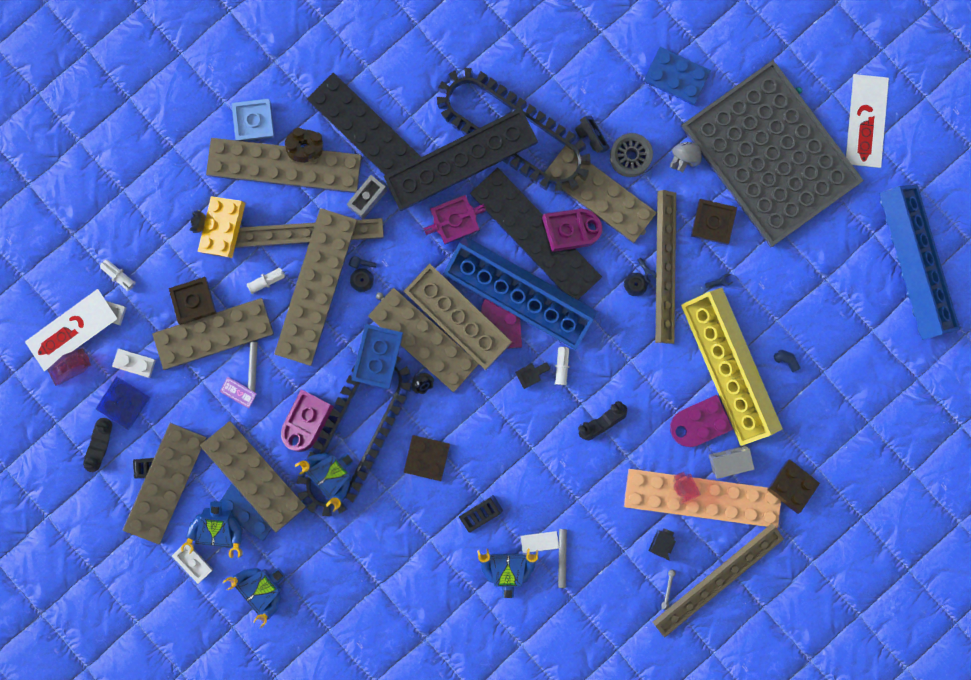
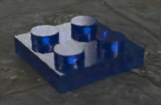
[96,376,150,430]

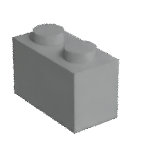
[347,175,387,219]

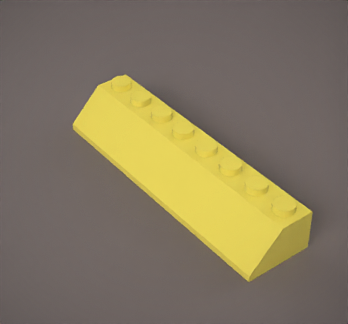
[681,288,783,446]

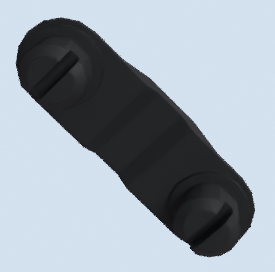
[578,401,627,441]
[83,418,112,472]

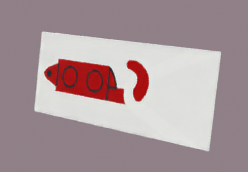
[846,74,889,168]
[25,289,117,372]

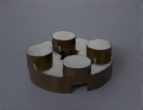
[285,128,323,163]

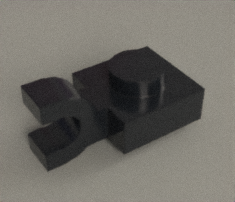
[515,362,550,389]

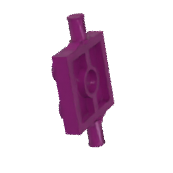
[424,195,486,245]

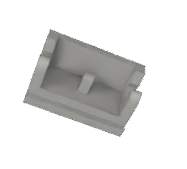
[709,446,754,479]

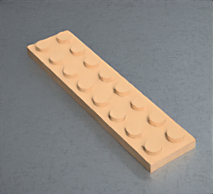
[624,469,781,528]

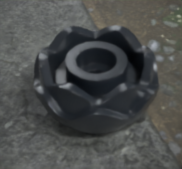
[189,210,206,233]
[350,268,374,292]
[624,273,648,296]
[411,373,434,394]

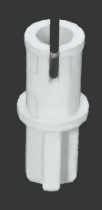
[100,259,136,292]
[247,268,285,294]
[555,347,570,385]

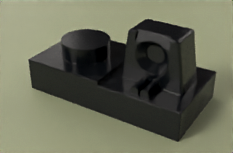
[575,116,610,153]

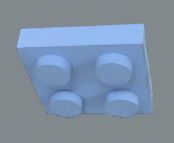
[232,99,274,141]

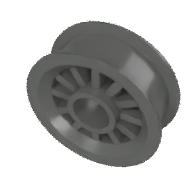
[610,133,653,177]

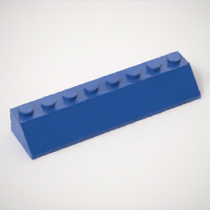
[879,184,960,340]
[443,236,598,350]

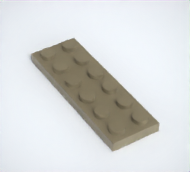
[545,146,657,244]
[404,264,513,370]
[368,288,479,393]
[152,298,274,370]
[200,421,306,533]
[122,422,206,544]

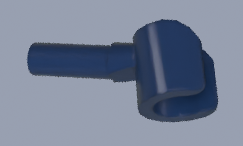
[349,256,377,269]
[638,258,656,283]
[705,274,733,288]

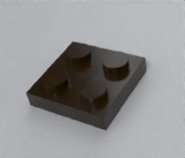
[691,199,737,245]
[169,277,217,325]
[404,435,450,481]
[767,459,820,514]

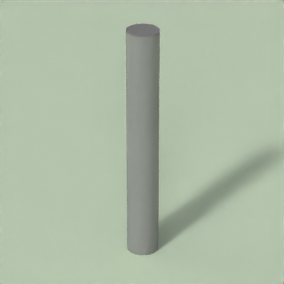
[248,342,258,400]
[558,529,567,588]

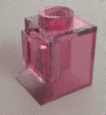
[672,472,701,504]

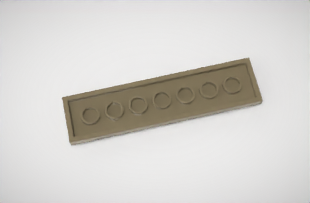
[206,138,362,193]
[274,208,357,366]

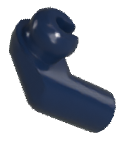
[774,350,801,372]

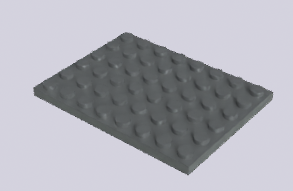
[681,60,864,247]

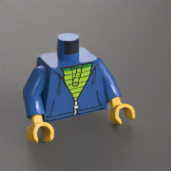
[295,453,354,512]
[181,501,243,558]
[477,548,538,598]
[223,568,285,628]

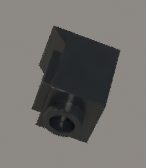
[648,528,676,561]

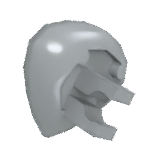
[669,142,702,173]

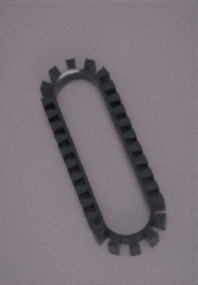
[437,68,591,194]
[297,357,412,516]

